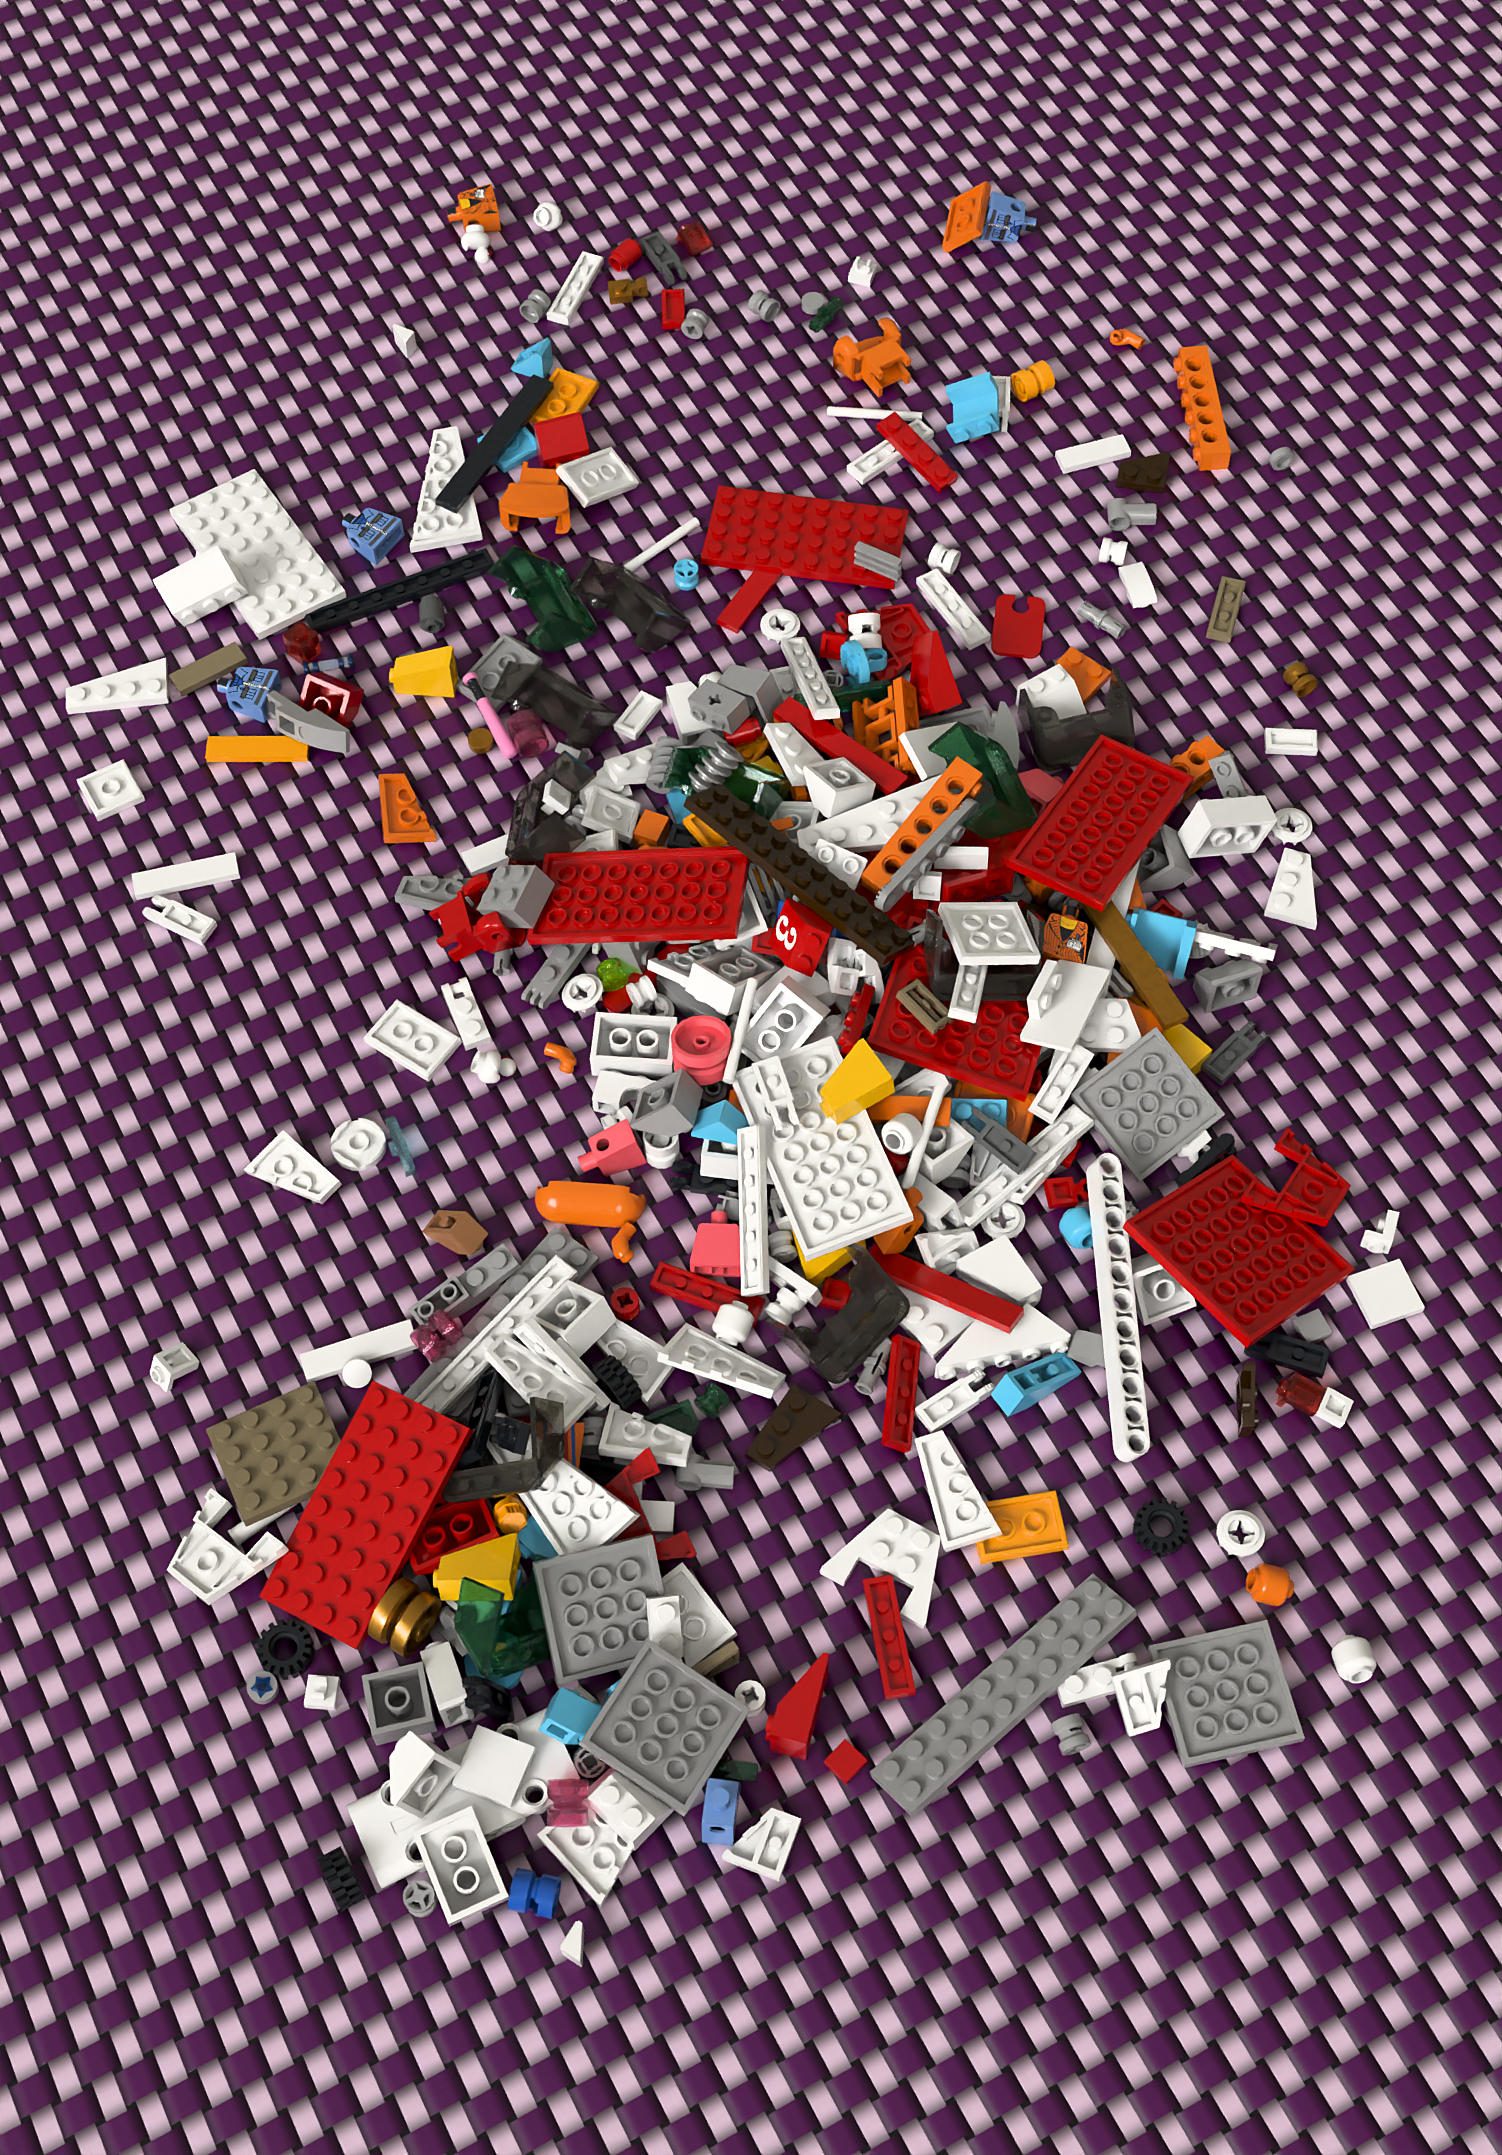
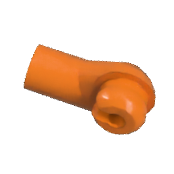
[1110,329,1145,350]
[544,1042,577,1074]

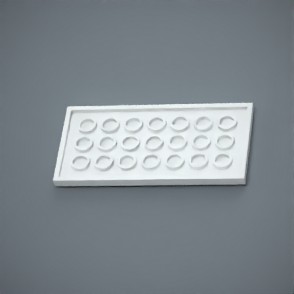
[169,469,346,640]
[732,1036,914,1261]

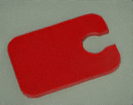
[991,594,1045,659]

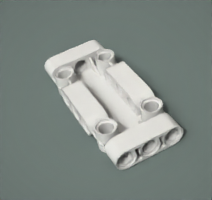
[346,1708,584,1889]

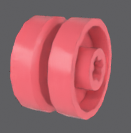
[671,1015,732,1086]

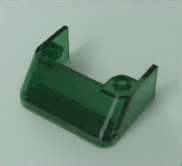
[488,545,598,652]
[928,721,1038,839]
[661,745,791,821]
[454,1554,552,1680]

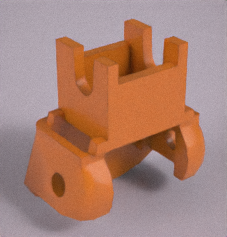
[833,317,911,398]
[499,461,571,534]

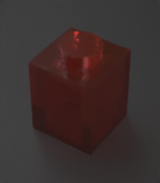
[282,620,322,666]

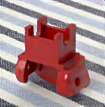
[429,872,528,962]

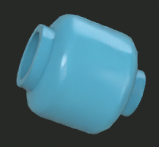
[1059,1207,1093,1249]

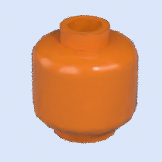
[1246,1563,1294,1606]

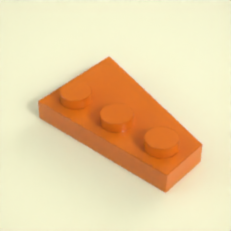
[378,773,436,843]

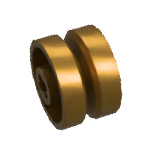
[368,1577,442,1658]

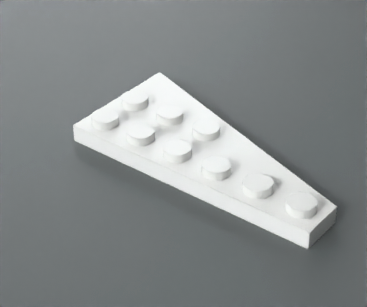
[486,1413,640,1556]
[537,1767,633,1908]

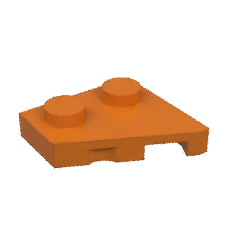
[1056,646,1112,705]

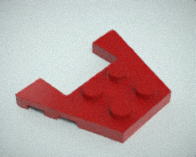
[835,603,931,689]
[1240,1128,1351,1227]
[604,1447,697,1560]

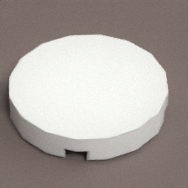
[331,1118,386,1171]

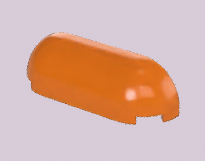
[535,1181,646,1228]

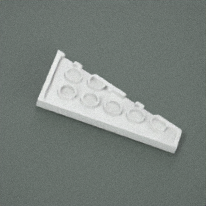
[410,426,483,553]
[797,774,958,856]

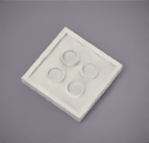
[938,902,1041,966]

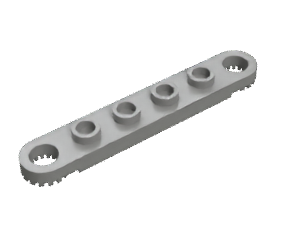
[874,798,980,912]

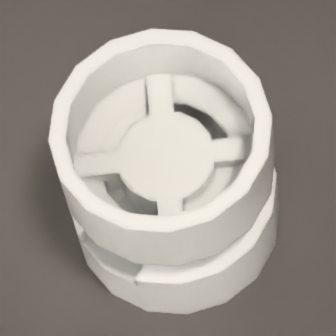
[848,613,882,651]
[643,1131,680,1169]

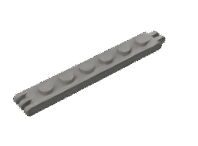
[521,943,593,1010]

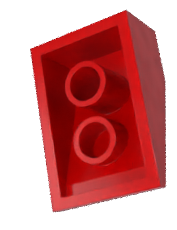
[910,630,963,717]
[409,1489,501,1575]
[765,1652,830,1760]

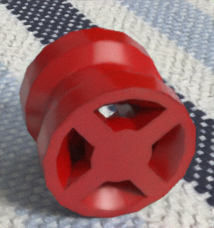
[611,1287,640,1323]

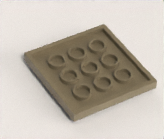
[206,1381,341,1527]

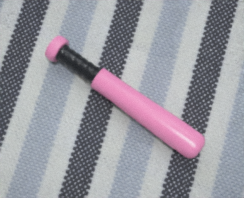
[463,672,518,759]

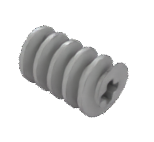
[646,736,689,794]
[688,741,744,793]

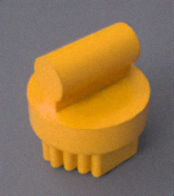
[492,1492,527,1535]

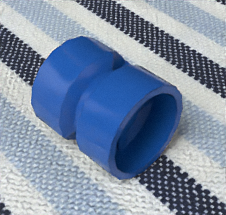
[508,1868,562,1919]

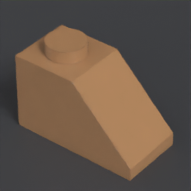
[422,1210,488,1255]

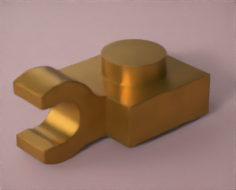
[608,277,648,305]

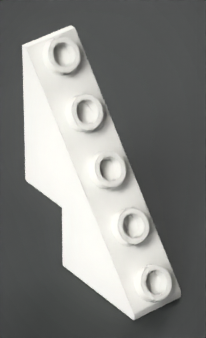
[934,1303,1071,1380]

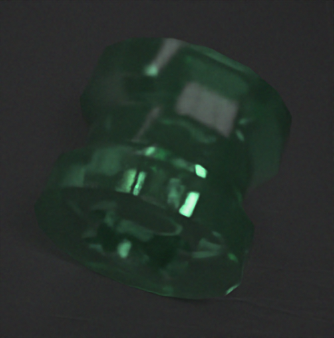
[694,1382,731,1420]

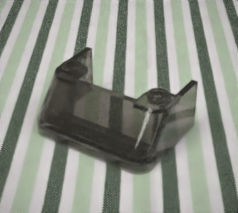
[569,557,691,653]
[491,661,618,750]
[1017,667,1136,771]
[505,750,597,863]
[924,909,1045,1001]
[765,1243,910,1384]
[441,1397,565,1503]

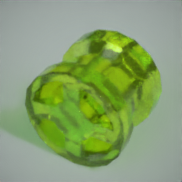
[596,958,628,991]

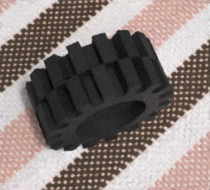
[591,1355,643,1410]
[1133,1497,1190,1557]
[256,1619,315,1680]
[317,1846,365,1911]

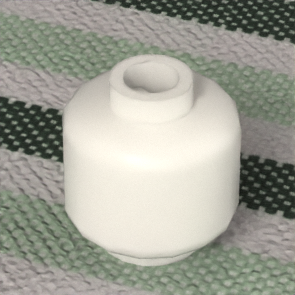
[881,1113,923,1155]
[712,1301,754,1346]
[1331,1635,1377,1683]

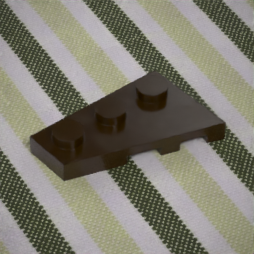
[745,1384,842,1472]

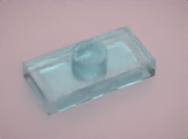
[385,1116,416,1177]

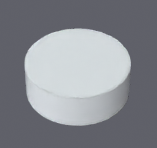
[342,1358,372,1388]

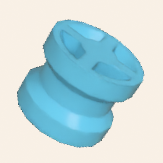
[674,559,699,591]

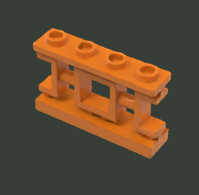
[852,676,920,795]

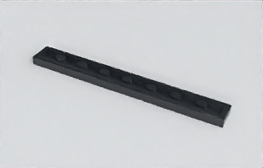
[435,374,554,514]
[304,548,496,636]

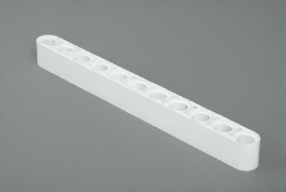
[1086,1153,1150,1463]

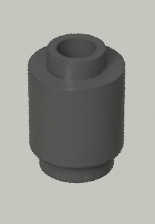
[419,595,445,633]
[700,1081,727,1109]

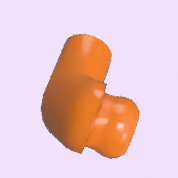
[611,1222,637,1263]

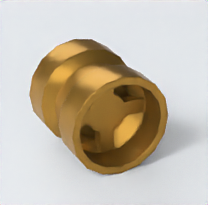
[1283,662,1318,698]

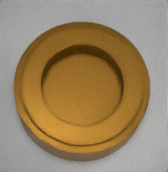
[468,728,494,754]

